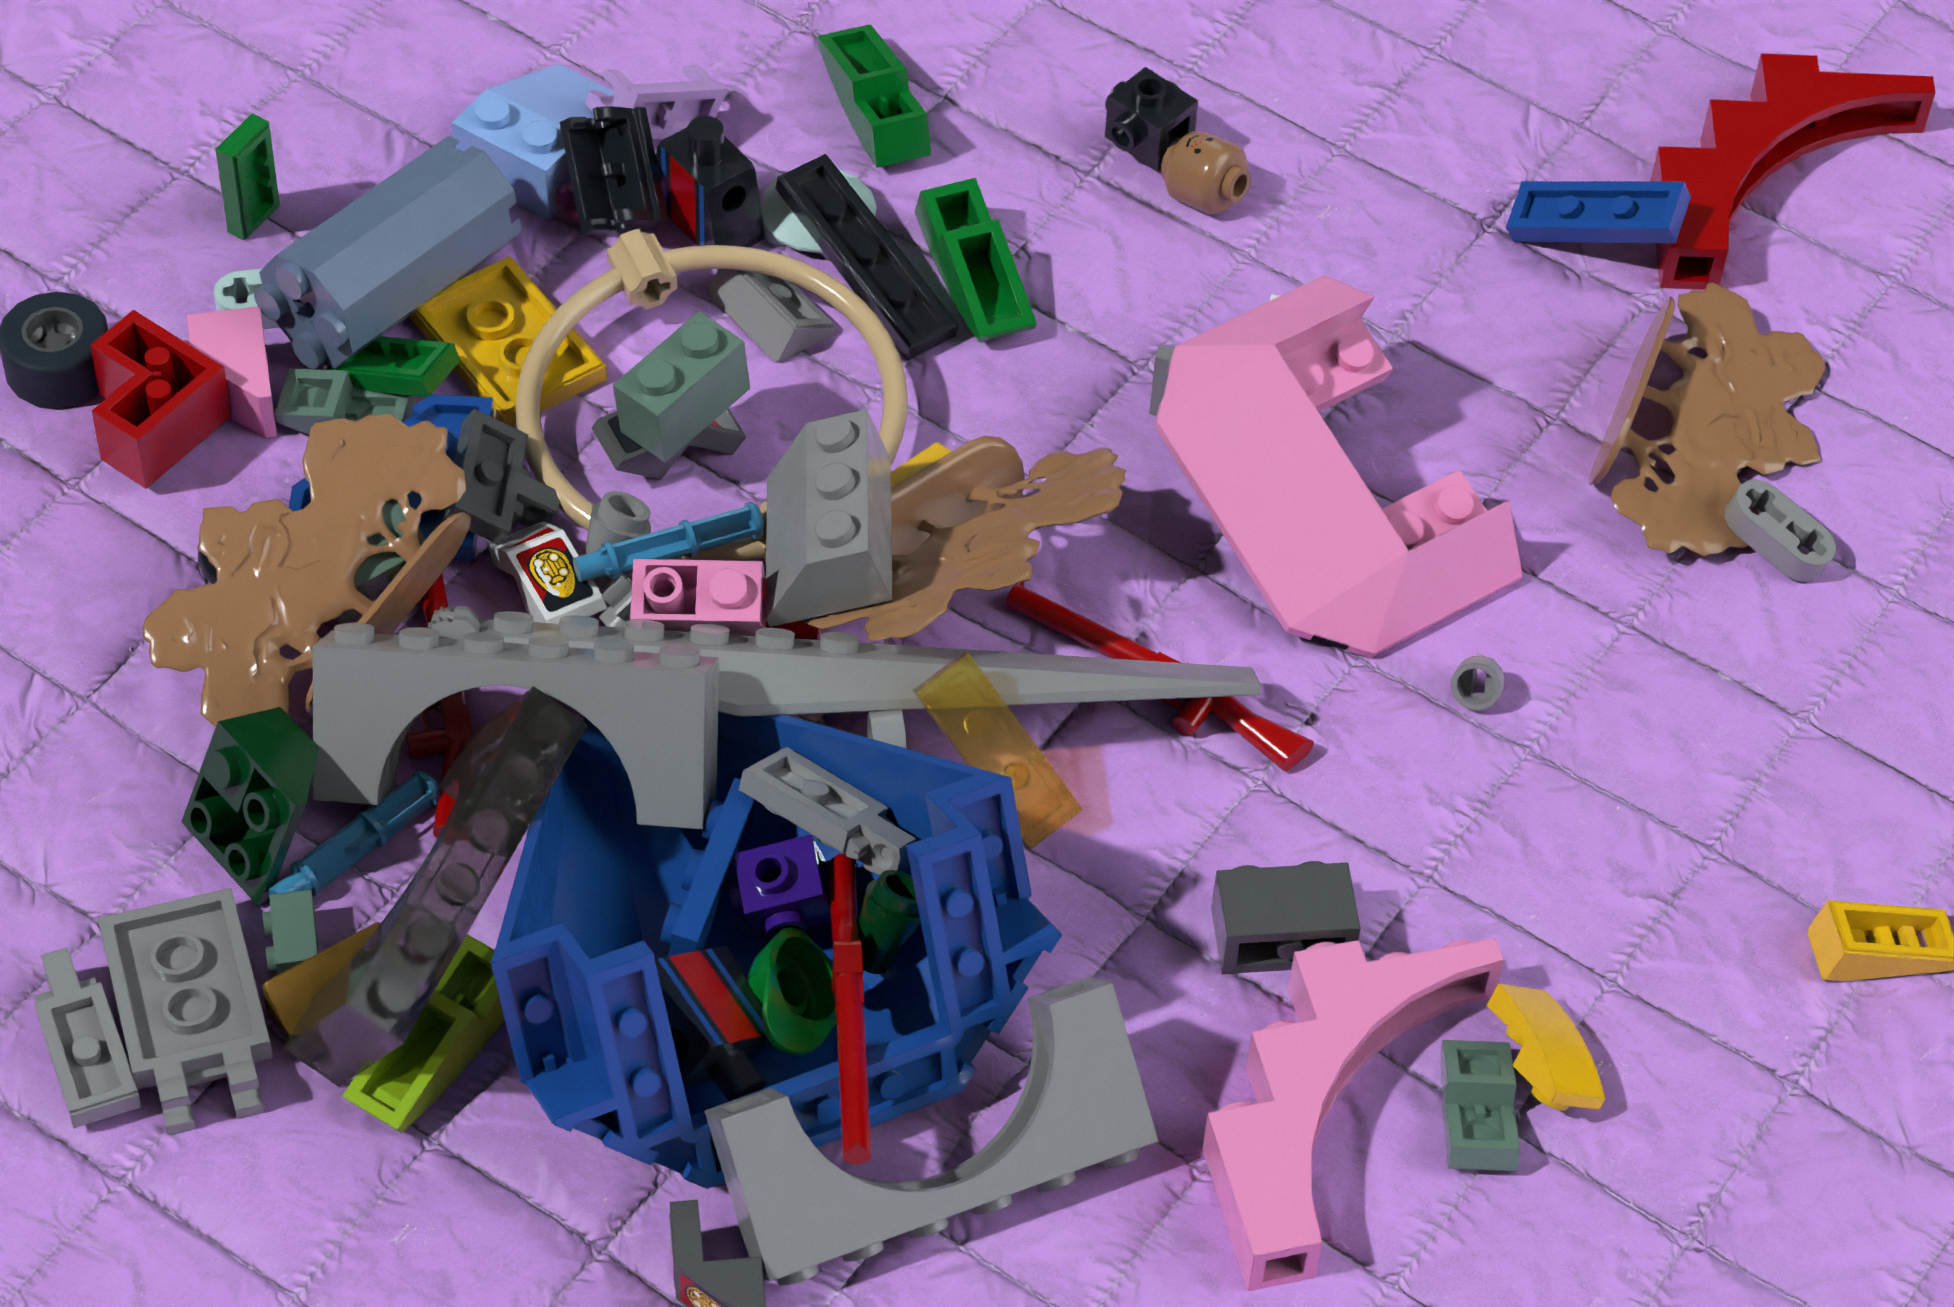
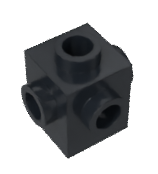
[1105,66,1198,171]

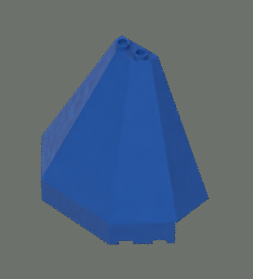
[491,711,1062,1189]

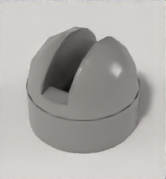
[1451,655,1504,711]

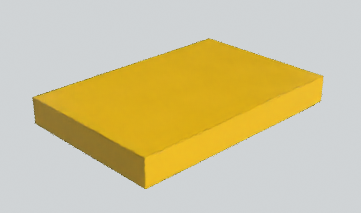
[409,256,607,426]

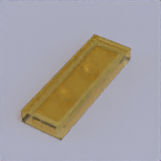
[913,651,1083,849]

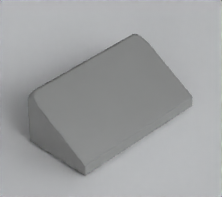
[708,269,836,362]

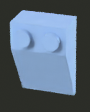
[451,64,614,220]

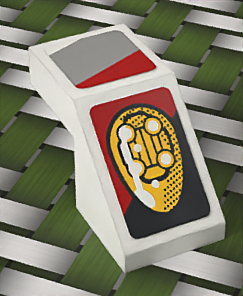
[487,521,607,624]

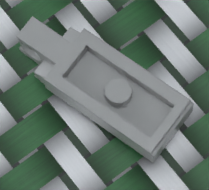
[739,747,916,875]
[34,947,141,1128]

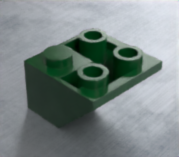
[181,707,319,906]

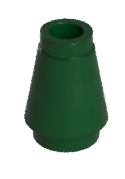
[858,870,921,974]

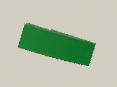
[817,24,931,168]
[914,178,1037,343]

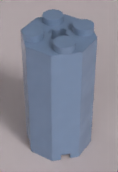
[254,136,522,369]

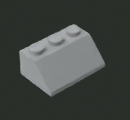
[766,409,892,627]

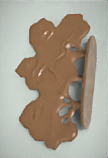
[1588,282,1825,556]
[142,413,471,727]
[800,435,1126,641]

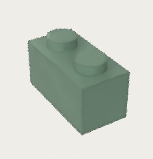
[263,890,319,975]

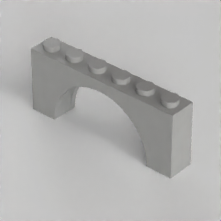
[313,623,719,829]
[705,976,1158,1285]

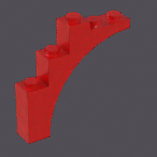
[1650,53,1936,290]

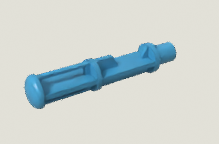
[573,502,765,582]
[268,771,441,897]

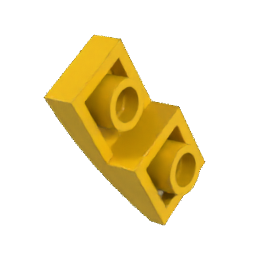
[1487,983,1605,1111]

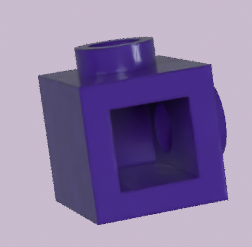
[728,834,831,940]

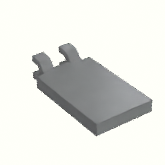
[98,888,273,1135]

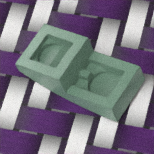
[274,368,416,434]
[1441,1040,1520,1171]

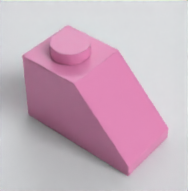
[183,306,277,438]

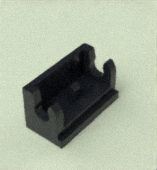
[559,106,669,237]

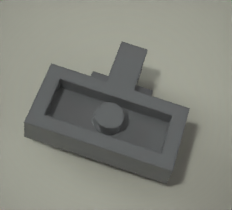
[443,409,560,544]

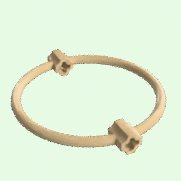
[515,229,908,563]

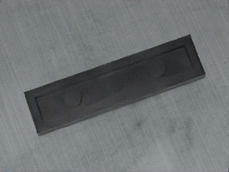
[775,154,959,361]

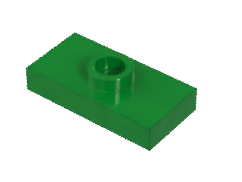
[215,113,280,240]
[325,336,461,397]

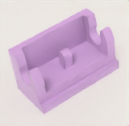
[585,66,728,139]

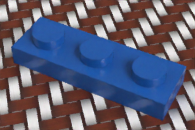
[1506,181,1691,243]
[660,777,757,956]

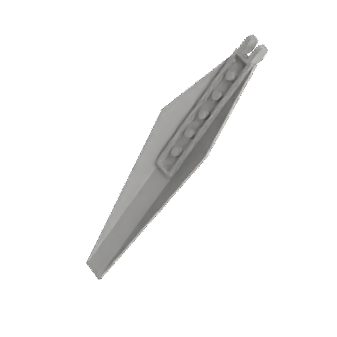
[428,605,1261,717]

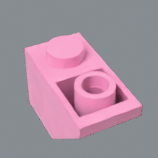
[630,559,766,636]

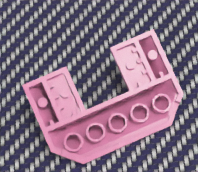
[1154,275,1523,658]

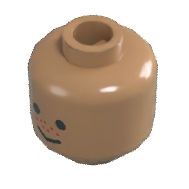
[1161,131,1251,214]

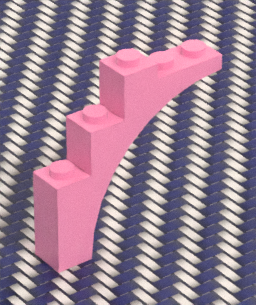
[1202,938,1504,1291]

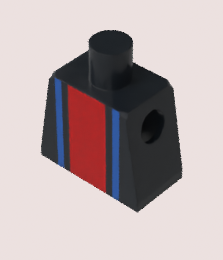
[656,116,764,247]
[655,946,769,1102]

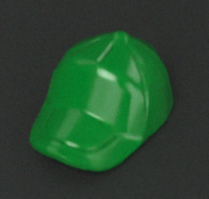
[747,928,837,1055]

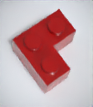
[90,309,232,489]

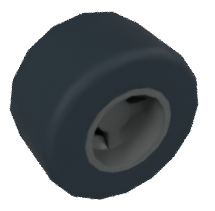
[0,291,108,409]

